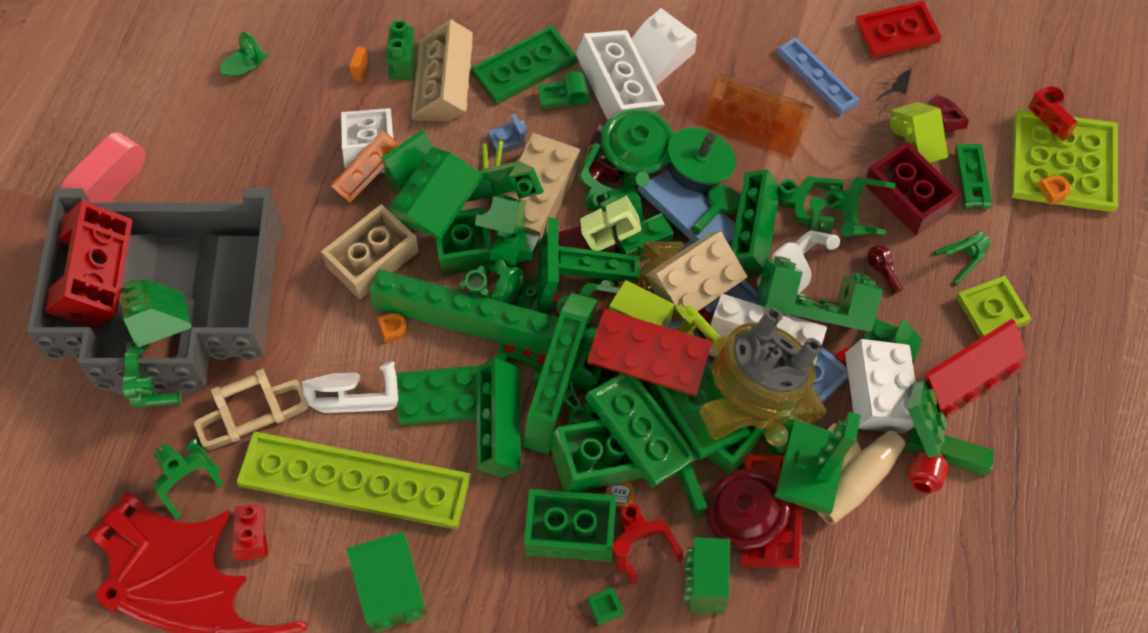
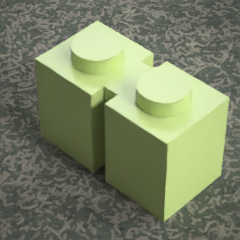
[580,196,641,251]

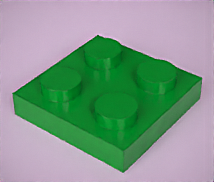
[907,380,947,458]

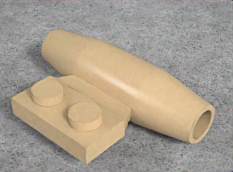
[817,423,906,525]

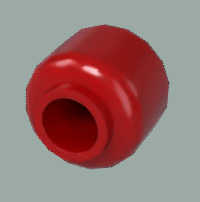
[907,451,949,494]

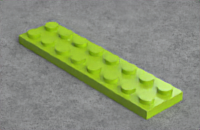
[237,431,471,530]

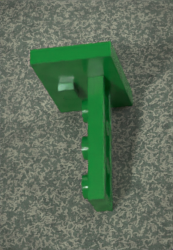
[537,217,640,314]
[774,411,861,515]

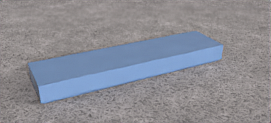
[777,37,860,117]

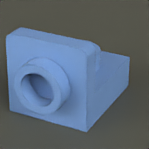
[488,114,528,154]

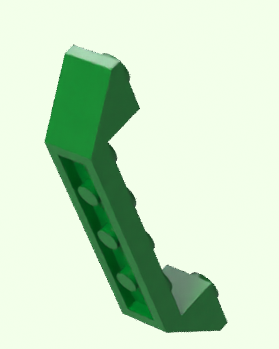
[467,161,544,202]
[523,293,598,456]

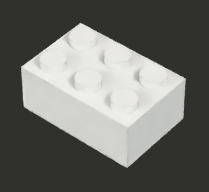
[845,339,916,434]

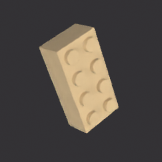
[502,133,580,246]

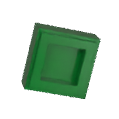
[586,587,625,627]

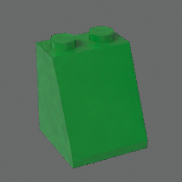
[346,531,427,632]

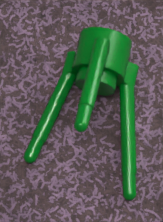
[933,231,991,286]
[455,266,490,299]

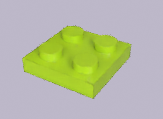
[956,276,1032,338]

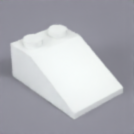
[631,8,697,86]
[341,108,394,173]

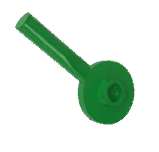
[691,185,741,235]

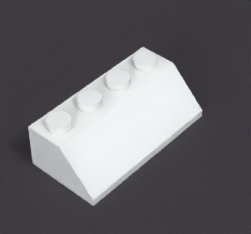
[576,30,665,120]
[706,294,827,388]

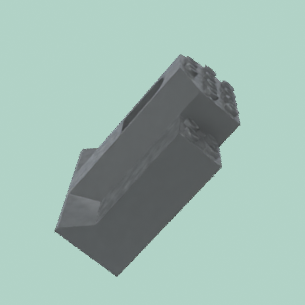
[27,188,285,398]

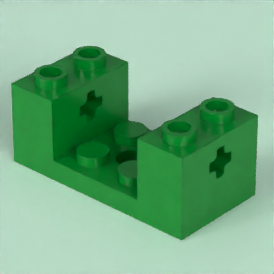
[756,256,883,332]

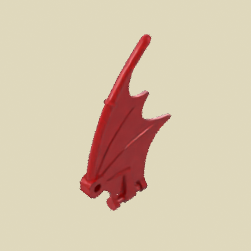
[86,491,307,633]

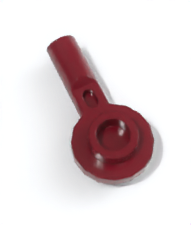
[867,245,903,294]

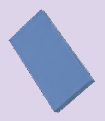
[638,170,735,246]

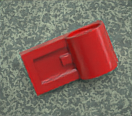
[1028,86,1078,141]
[233,503,268,562]

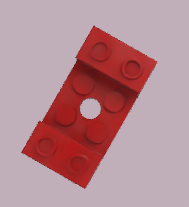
[44,200,133,329]

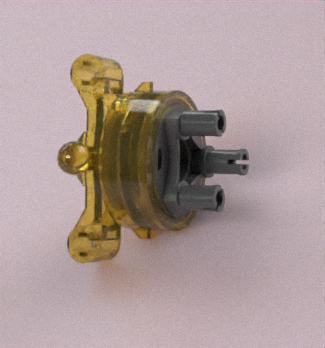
[699,307,827,446]

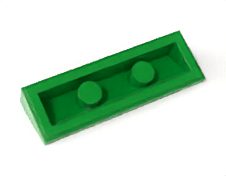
[905,426,994,476]

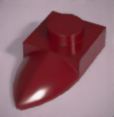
[933,95,969,131]

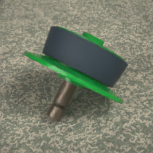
[667,127,736,192]

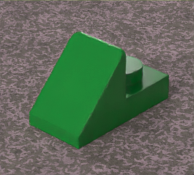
[864,318,923,363]

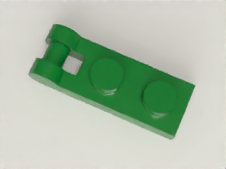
[955,144,992,209]

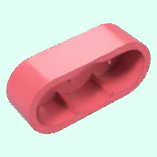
[61,133,146,203]

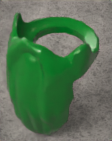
[220,32,270,77]
[487,259,525,305]

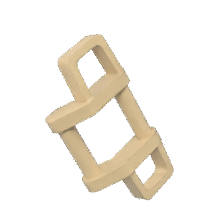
[194,368,309,451]

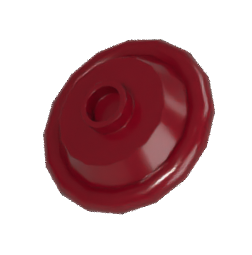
[706,468,791,551]

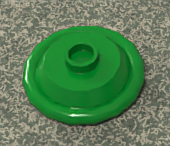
[601,108,674,175]

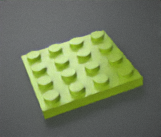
[1011,109,1118,213]

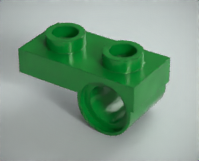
[538,72,590,110]

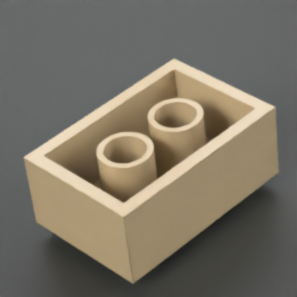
[321,204,419,300]
[645,231,747,321]

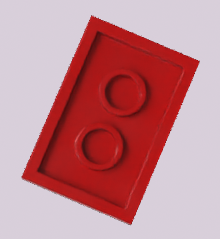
[855,0,942,59]

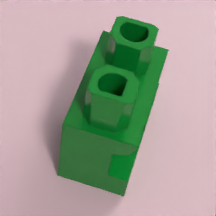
[385,20,417,80]

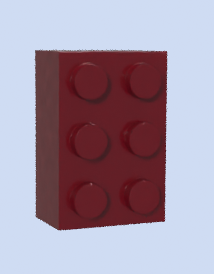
[866,141,961,236]

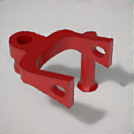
[613,503,684,585]

